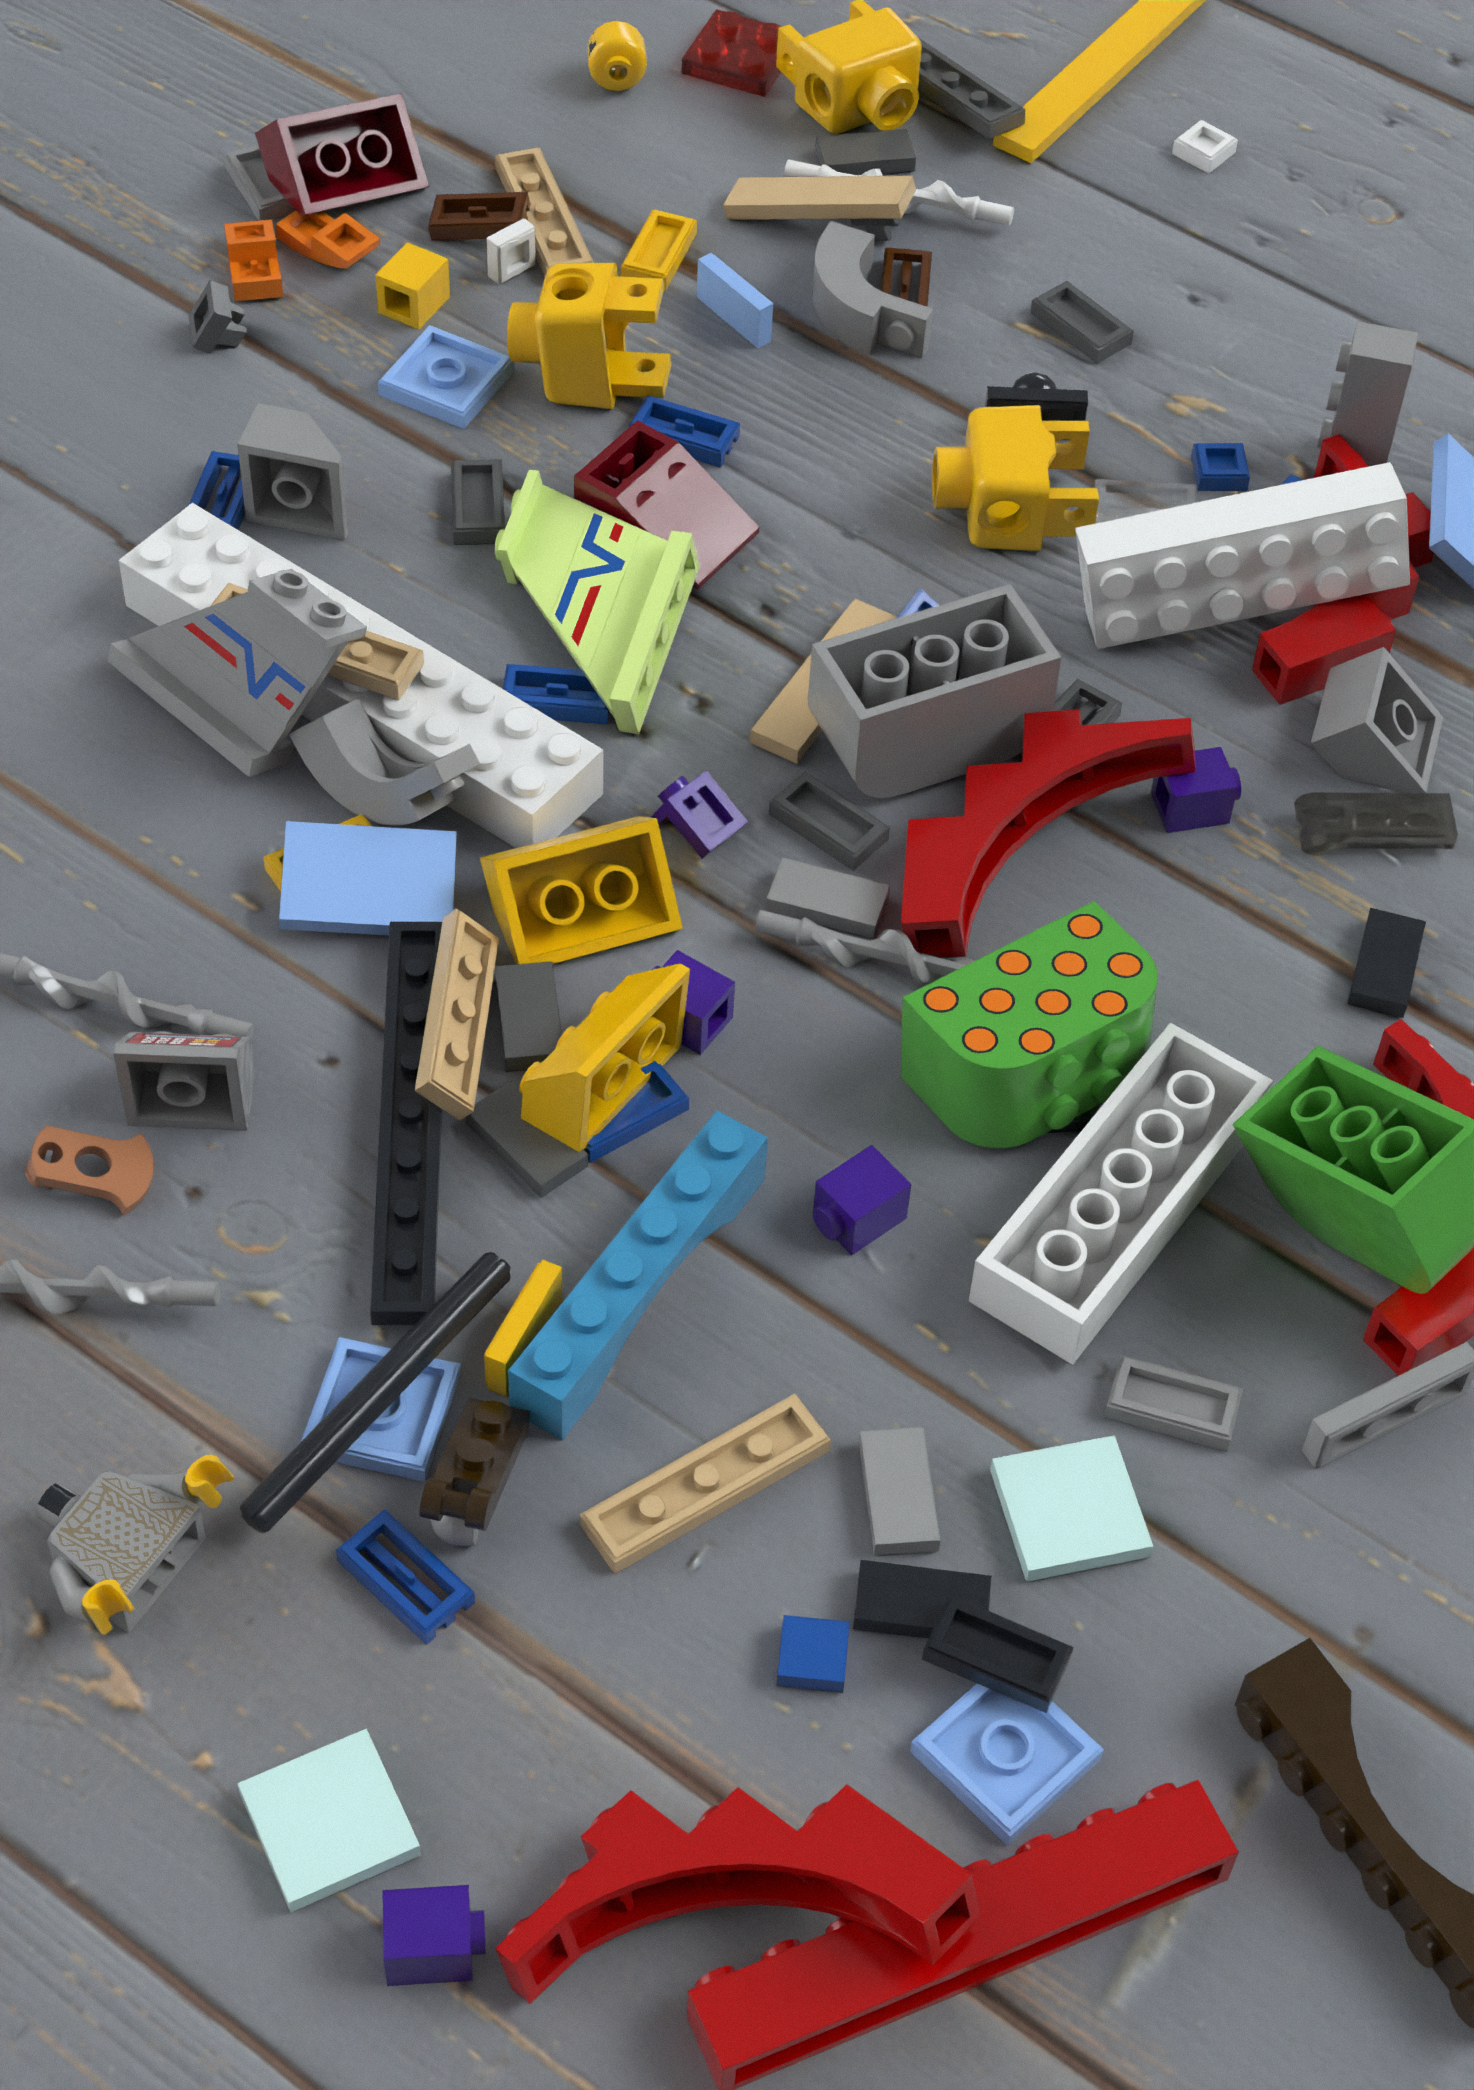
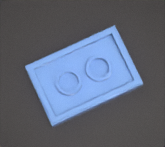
[1429,433,1474,589]
[279,821,457,936]

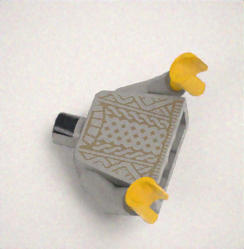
[36,1454,235,1635]

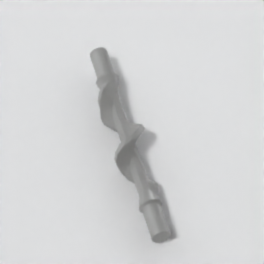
[755,910,975,984]
[0,952,254,1041]
[0,1259,221,1314]

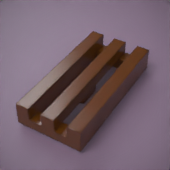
[428,192,531,241]
[881,247,932,306]

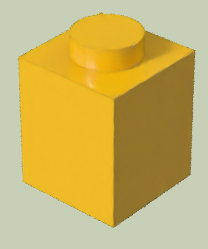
[375,242,450,330]

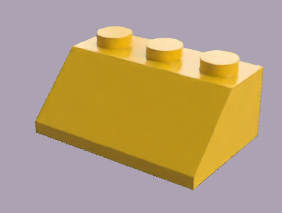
[480,816,683,965]
[519,963,690,1152]

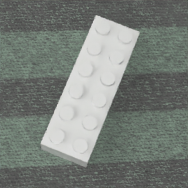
[1075,462,1410,649]
[969,1022,1273,1365]

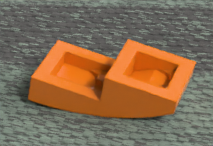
[276,210,380,269]
[224,219,283,301]

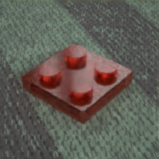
[681,9,799,97]

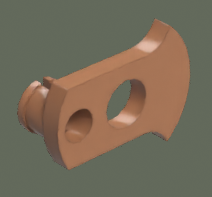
[25,1125,154,1215]

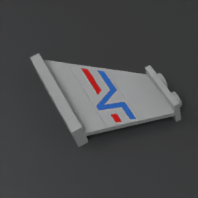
[107,568,367,777]

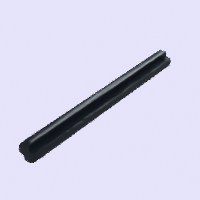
[240,1252,511,1533]

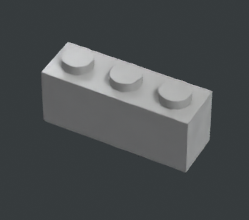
[1317,321,1418,466]

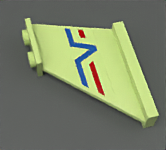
[495,470,700,734]

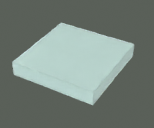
[990,1435,1153,1582]
[238,1729,421,1913]

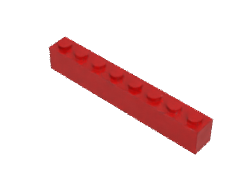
[686,1780,1239,2090]

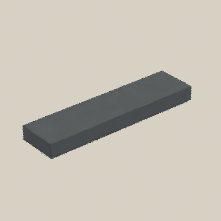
[918,37,1025,139]

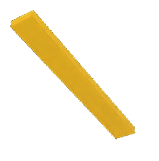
[993,0,1206,163]

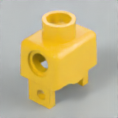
[776,0,922,134]
[507,263,672,409]
[932,405,1099,551]

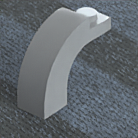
[812,221,934,358]
[289,698,480,825]

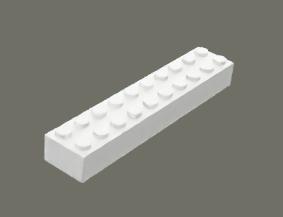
[119,503,603,848]

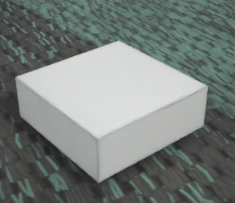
[1172,120,1238,174]
[487,218,535,285]

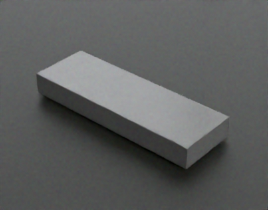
[1302,1342,1474,1468]

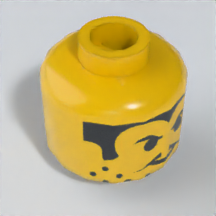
[587,21,647,92]

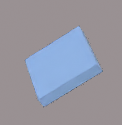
[378,325,515,429]
[301,1337,461,1483]
[910,1684,1104,1846]

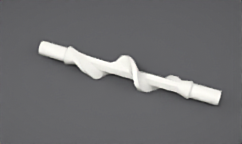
[784,159,1014,226]

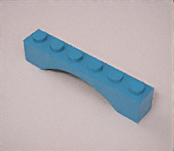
[508,1110,768,1440]

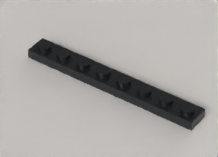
[370,922,442,1325]

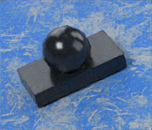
[985,372,1088,421]

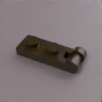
[419,1398,530,1531]

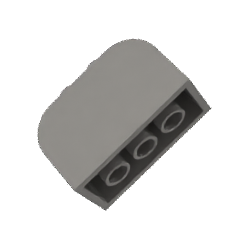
[808,584,1062,798]

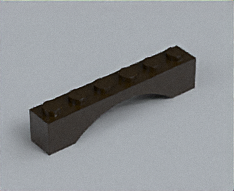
[1235,1638,1474,2028]

